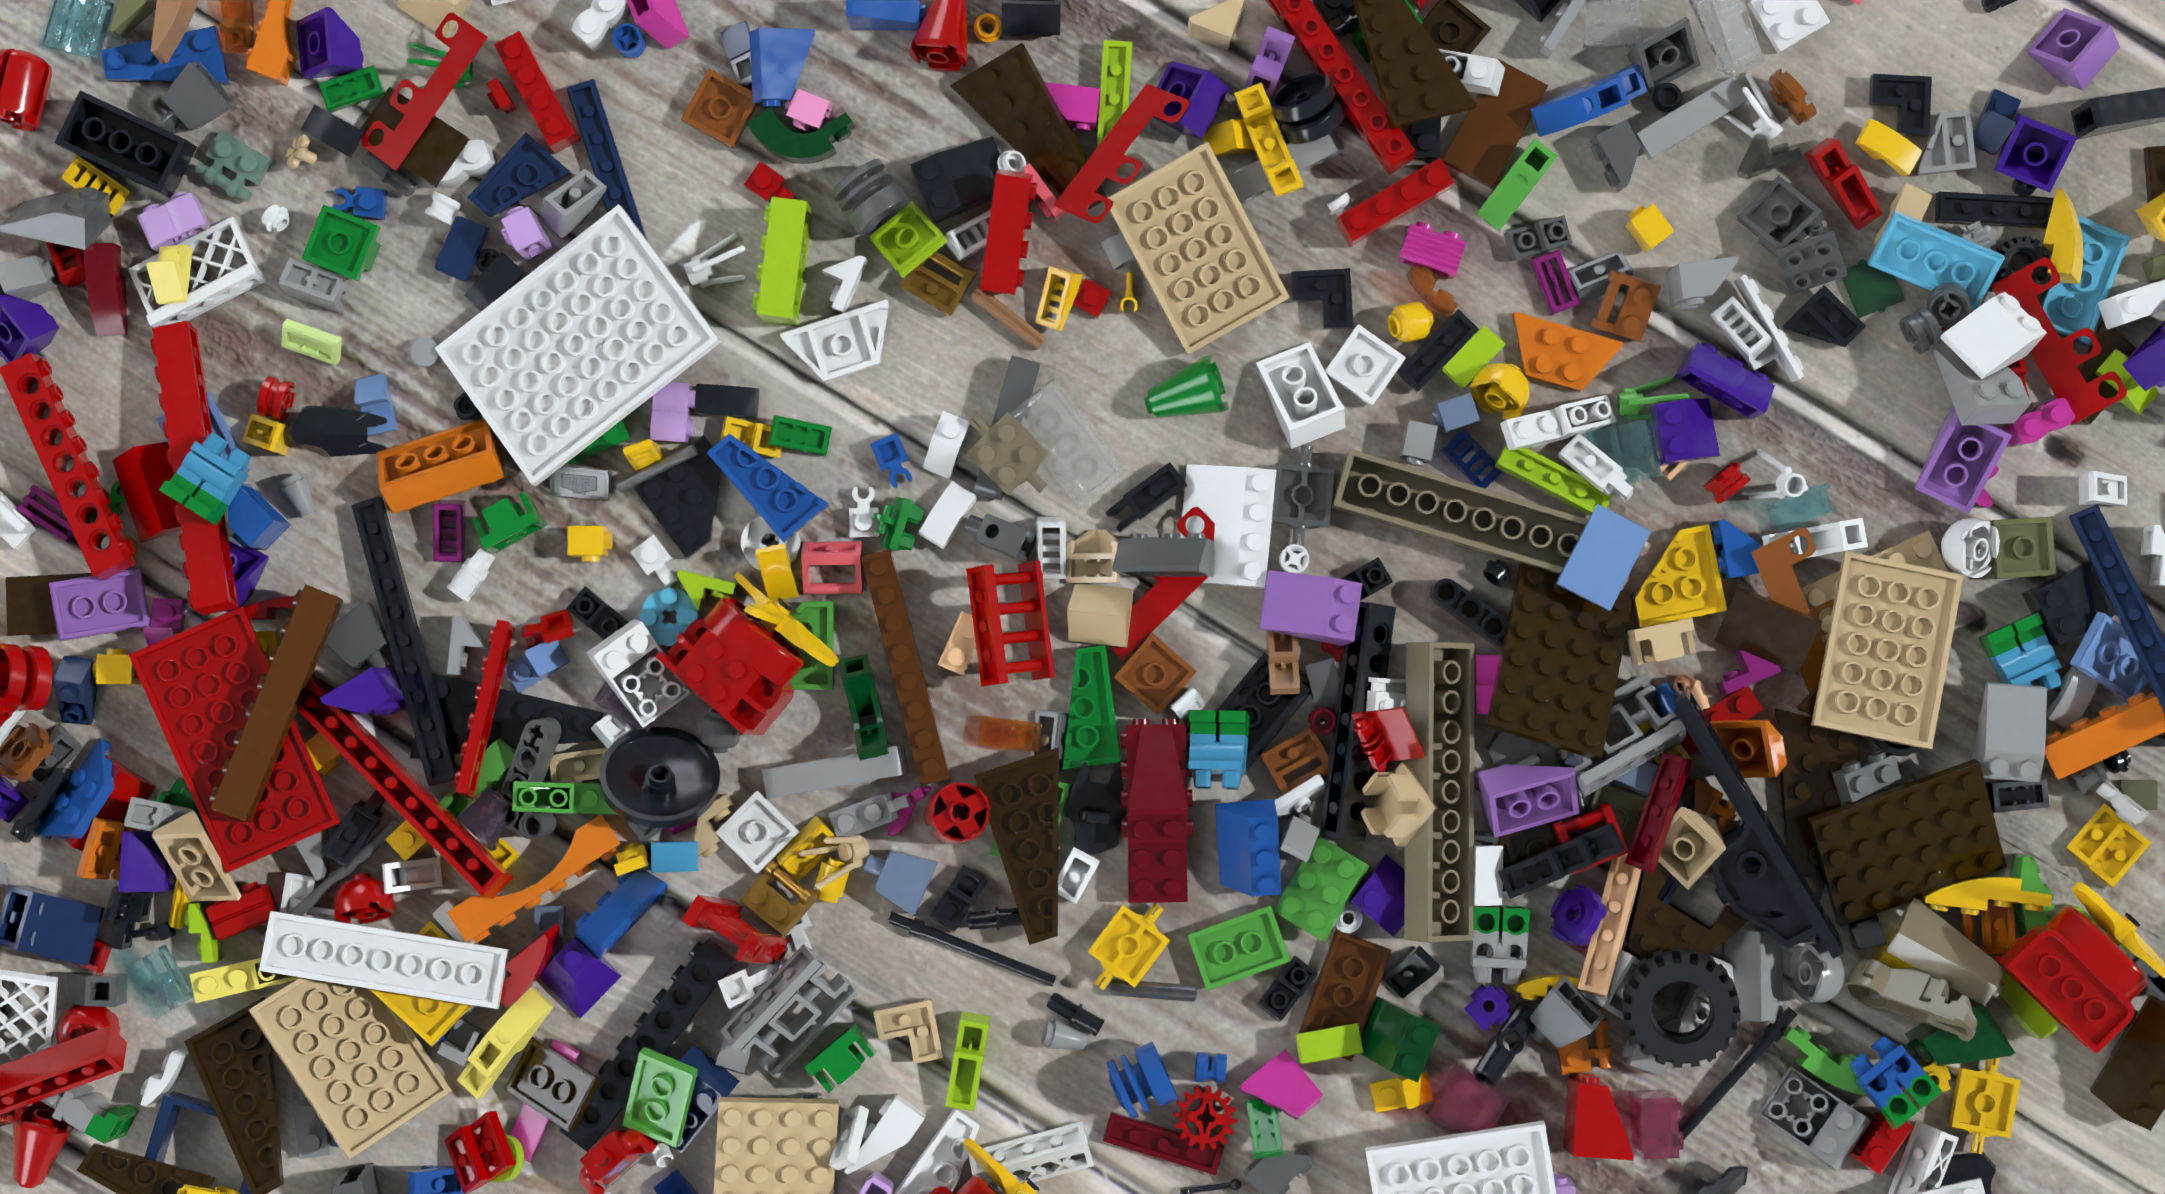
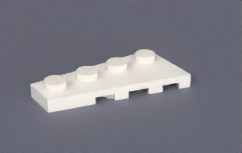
[893,1108,980,1194]

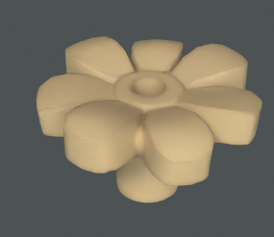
[285,134,317,169]

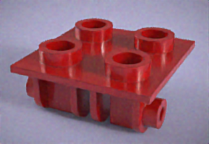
[1351,707,1425,772]

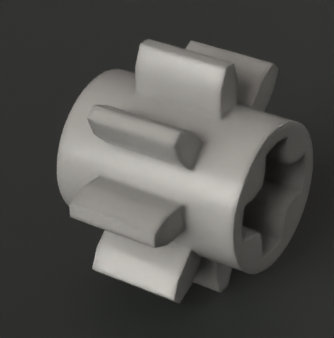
[1958,221,1996,250]

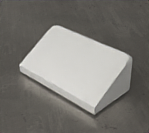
[1474,845,1503,906]

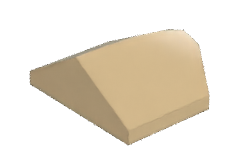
[1066,530,1120,584]

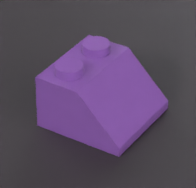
[2027,8,2120,90]

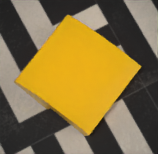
[2066,803,2152,888]

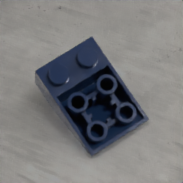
[0,884,104,966]
[672,1044,740,1154]

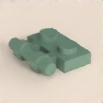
[195,130,273,202]

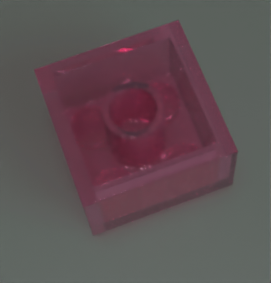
[1426,1063,1512,1134]
[1629,1090,1684,1159]

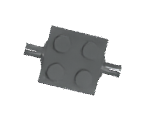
[1272,445,1335,546]

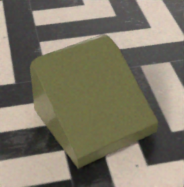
[2142,253,2165,283]
[2120,780,2158,810]

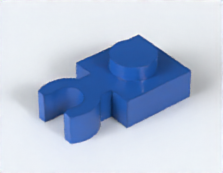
[333,186,388,220]
[870,433,912,488]

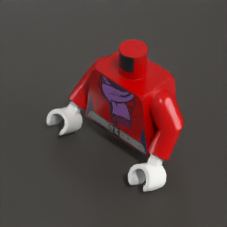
[579,1129,674,1194]

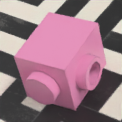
[784,88,832,133]

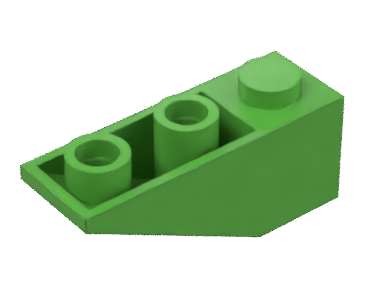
[1476,138,1558,231]

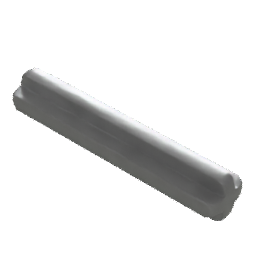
[1109,979,1197,1002]

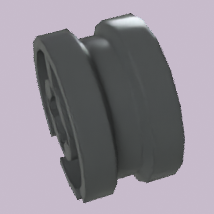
[1927,283,1971,329]
[1899,307,1943,354]

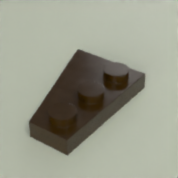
[2081,320,2137,425]

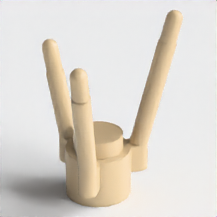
[798,835,869,890]

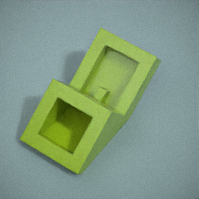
[2095,349,2159,416]

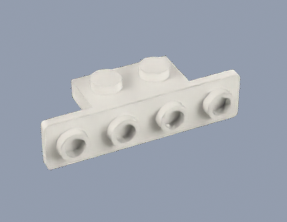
[1724,275,1804,382]

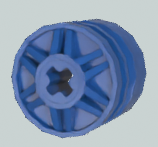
[1106,1041,1178,1120]

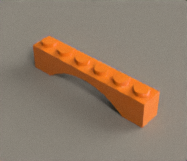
[245,0,297,86]
[447,814,621,944]

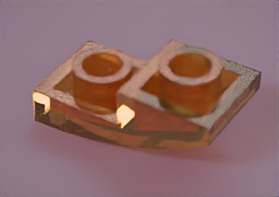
[219,0,254,53]
[1406,266,1458,318]
[977,716,1042,752]

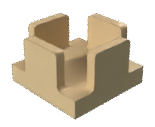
[1625,618,1696,666]
[1361,762,1435,847]

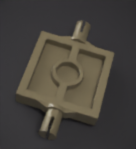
[966,411,1050,495]

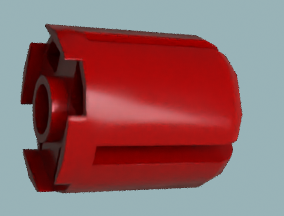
[0,49,52,131]
[924,782,991,845]

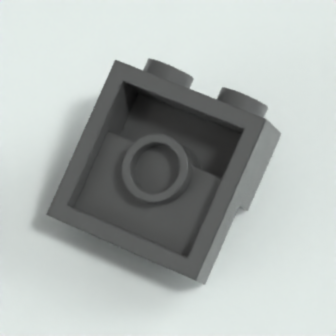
[1737,176,1823,258]
[1832,750,1903,806]

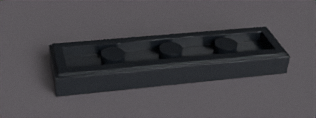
[1935,191,2054,229]

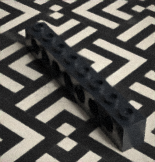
[1319,602,1396,842]
[559,938,737,1152]

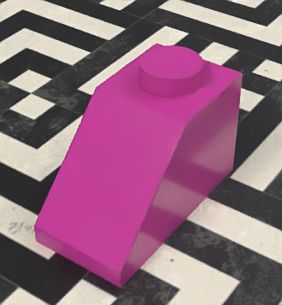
[1045,82,1100,132]

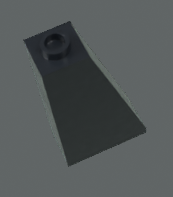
[2071,87,2165,140]

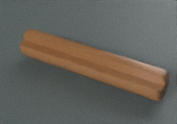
[971,286,1045,350]

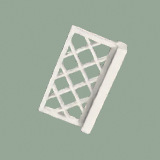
[128,216,266,328]
[0,969,58,1065]

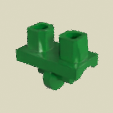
[872,497,924,551]

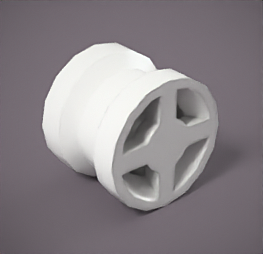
[424,191,461,226]
[1279,544,1309,574]

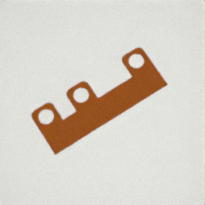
[1751,527,1834,693]

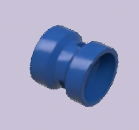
[612,23,646,59]
[1195,1052,1227,1084]

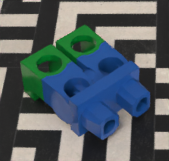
[1849,1036,1943,1130]

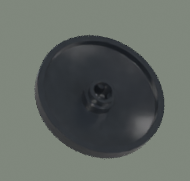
[599,727,720,828]

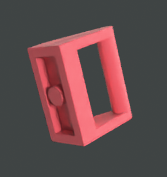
[801,541,863,595]

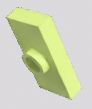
[281,319,342,366]

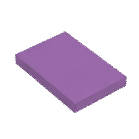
[49,568,151,642]

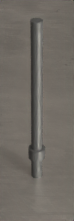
[259,818,401,945]

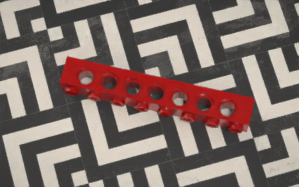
[1266,0,1416,176]
[0,352,136,580]

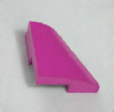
[1239,1049,1323,1120]

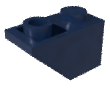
[52,656,98,725]

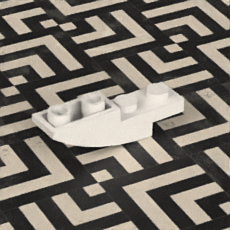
[1500,395,1617,451]

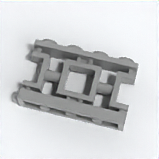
[1552,674,1687,797]
[720,944,858,1079]

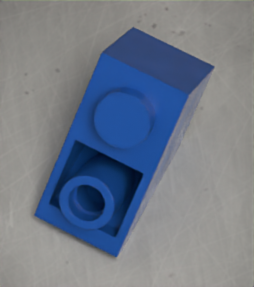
[1710,519,1760,580]

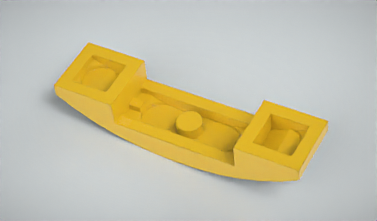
[1234,82,1304,198]

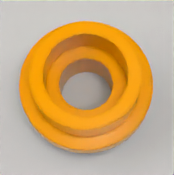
[974,13,1002,43]

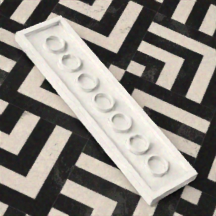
[259,911,510,1009]

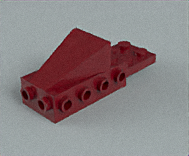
[1120,718,1193,903]

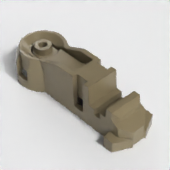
[1844,959,1978,1042]

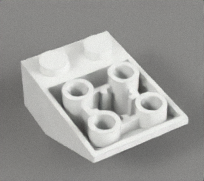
[586,619,691,728]

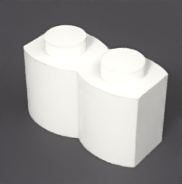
[572,0,630,52]
[439,140,497,188]

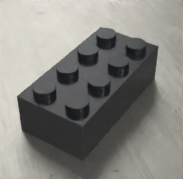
[54,90,197,198]

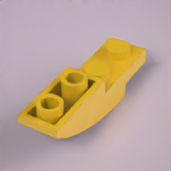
[1924,877,2052,915]

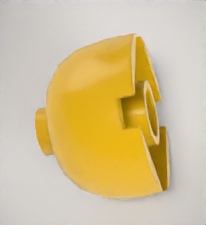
[1469,363,1530,419]

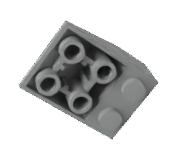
[1757,1066,1871,1171]

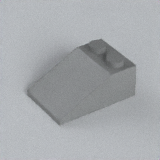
[1933,349,2031,426]
[1972,682,2047,782]

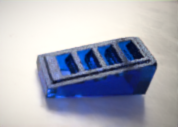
[1441,428,1503,489]

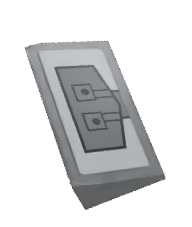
[550,466,612,501]

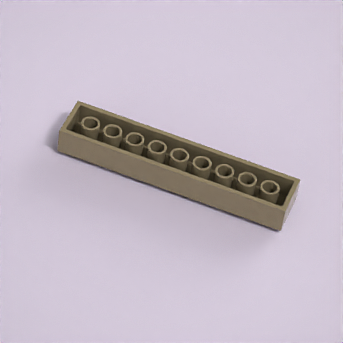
[1331,449,1588,575]
[1404,642,1475,943]

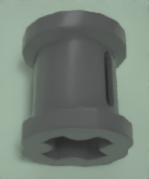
[2066,762,2108,796]

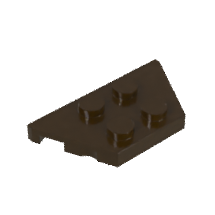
[1498,818,1579,892]

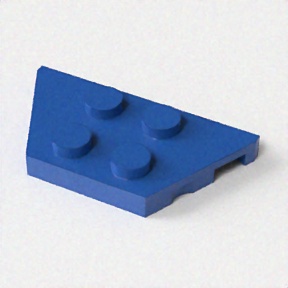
[37,738,114,839]

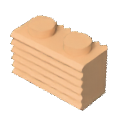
[937,611,976,676]

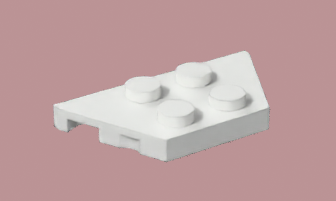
[780,299,889,382]

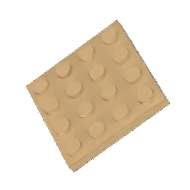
[713,1097,839,1194]

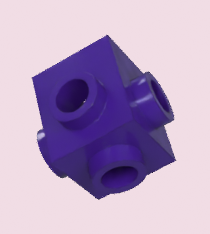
[1464,984,1512,1031]

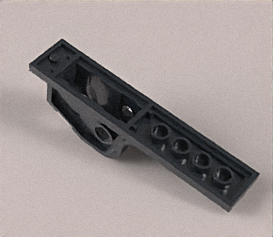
[1674,686,1844,959]

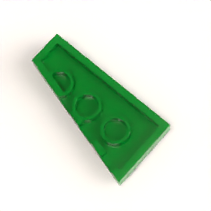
[1062,645,1121,770]

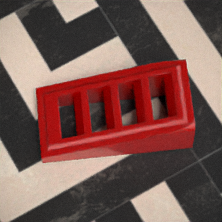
[45,241,86,288]

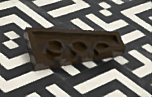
[77,1143,216,1194]

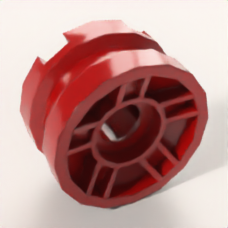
[257,376,295,422]
[1703,461,1751,504]

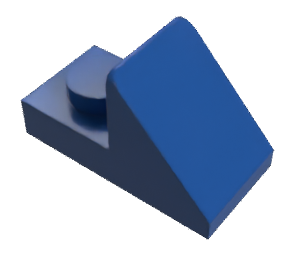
[408,1165,463,1194]

